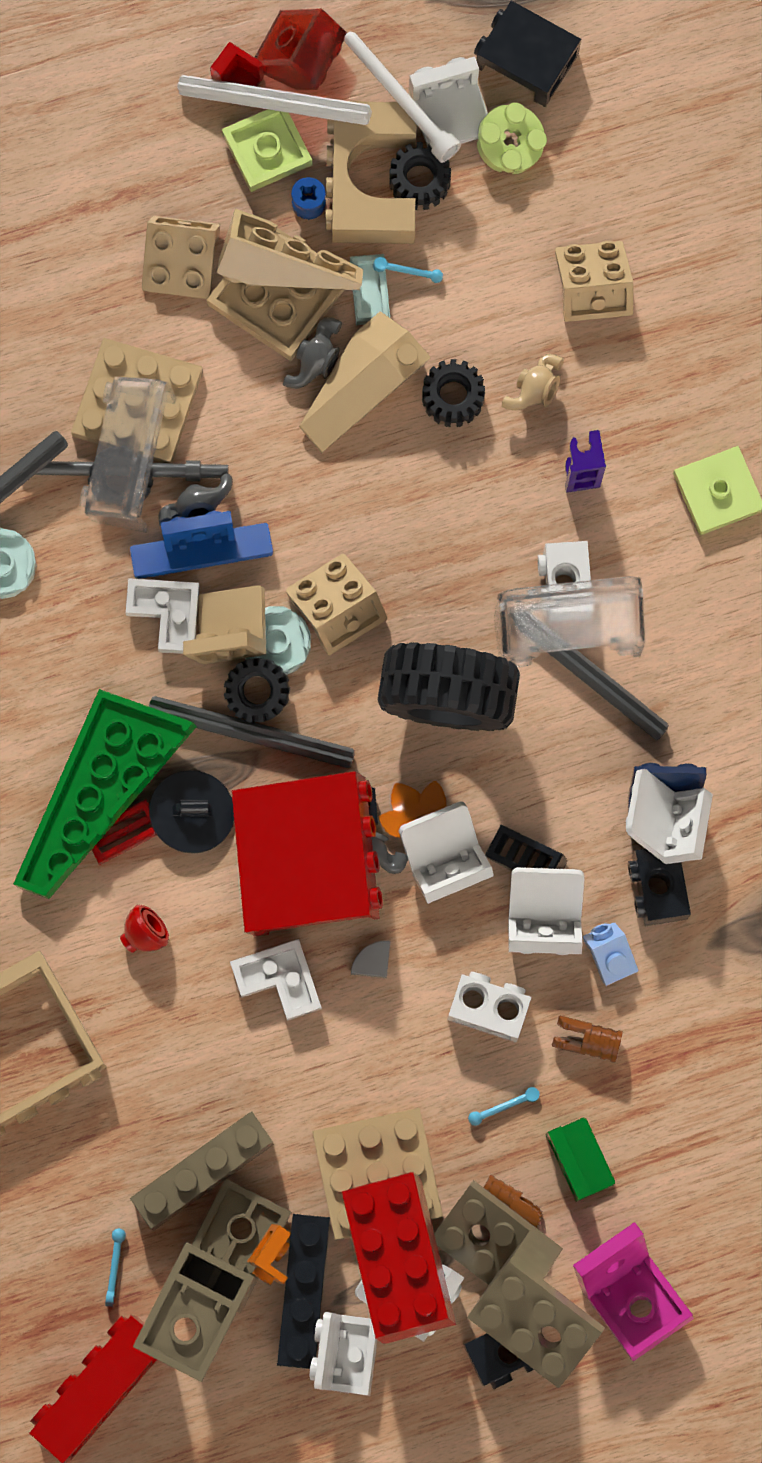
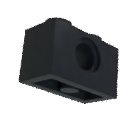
[628,849,691,926]
[463,1333,544,1390]

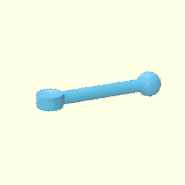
[373,257,443,283]
[468,1087,540,1126]
[105,1228,126,1307]

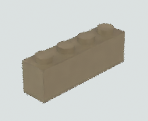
[130,1111,274,1231]

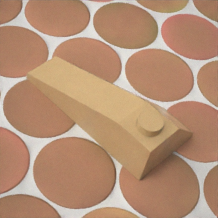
[217,209,363,290]
[299,311,431,453]

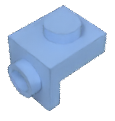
[583,923,639,986]

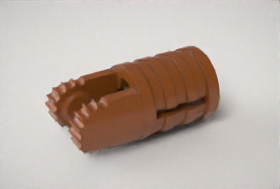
[552,1015,623,1063]
[483,1175,543,1228]

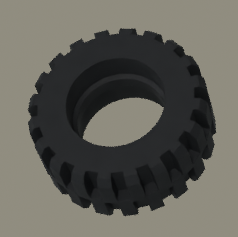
[377,642,520,731]

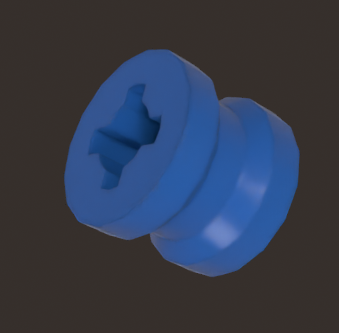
[291,177,326,220]

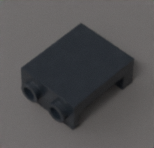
[474,0,582,107]

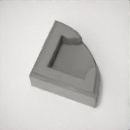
[351,941,390,978]

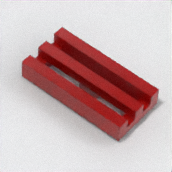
[92,799,157,865]

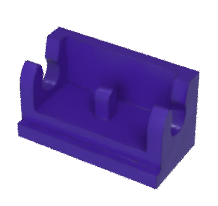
[565,430,606,493]

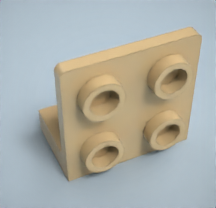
[142,216,220,299]
[555,241,633,322]
[286,554,388,656]
[183,585,266,664]

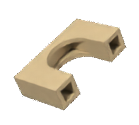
[326,101,416,244]

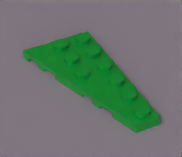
[13,689,197,899]

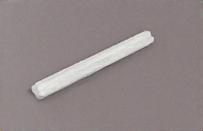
[177,75,372,125]

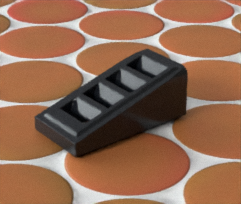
[485,825,568,871]

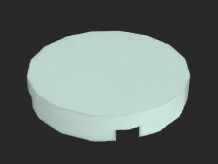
[0,528,37,599]
[245,606,311,675]

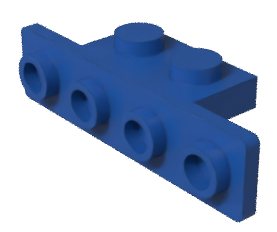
[130,511,273,579]

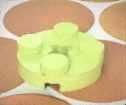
[477,102,547,174]

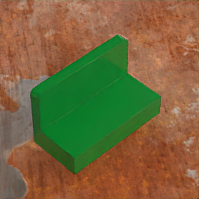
[545,1117,615,1202]

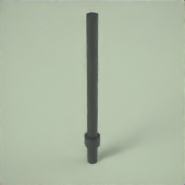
[35,460,229,482]

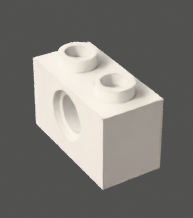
[538,541,593,621]

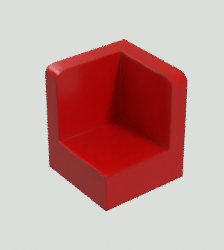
[210,42,264,87]

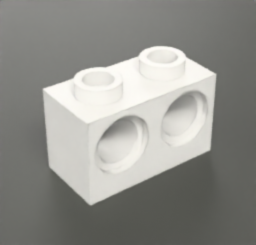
[447,972,531,1042]

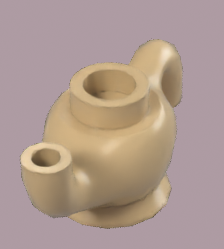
[501,354,564,411]

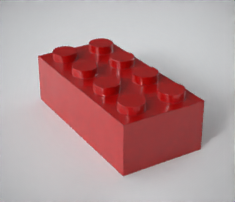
[342,1172,456,1344]
[29,1315,157,1463]

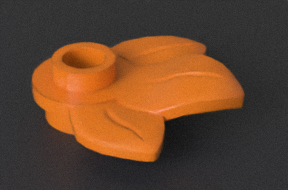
[379,781,447,838]

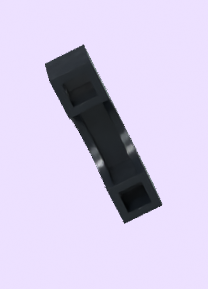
[277,1214,330,1369]

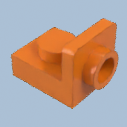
[247,1224,291,1286]

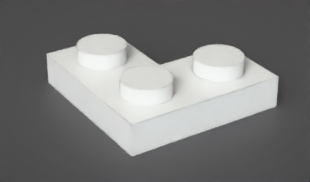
[126,578,200,654]
[230,939,322,1021]

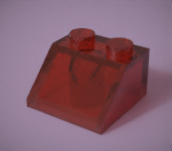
[255,8,347,90]

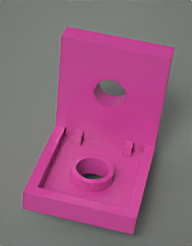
[573,1222,694,1362]

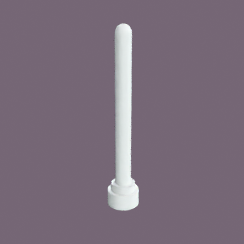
[344,32,461,163]

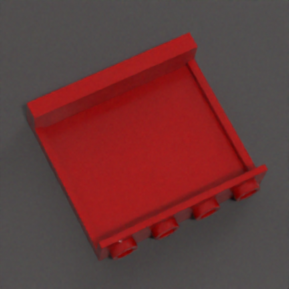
[232,771,383,936]

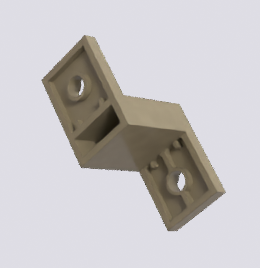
[133,1178,291,1382]
[434,1180,605,1388]

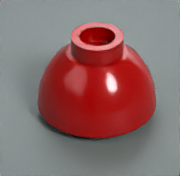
[120,904,169,953]

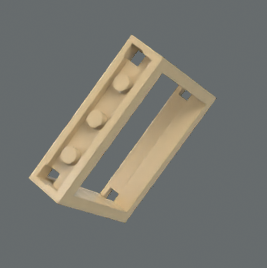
[0,950,107,1136]

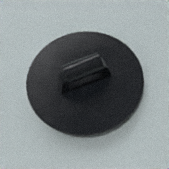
[149,770,234,853]

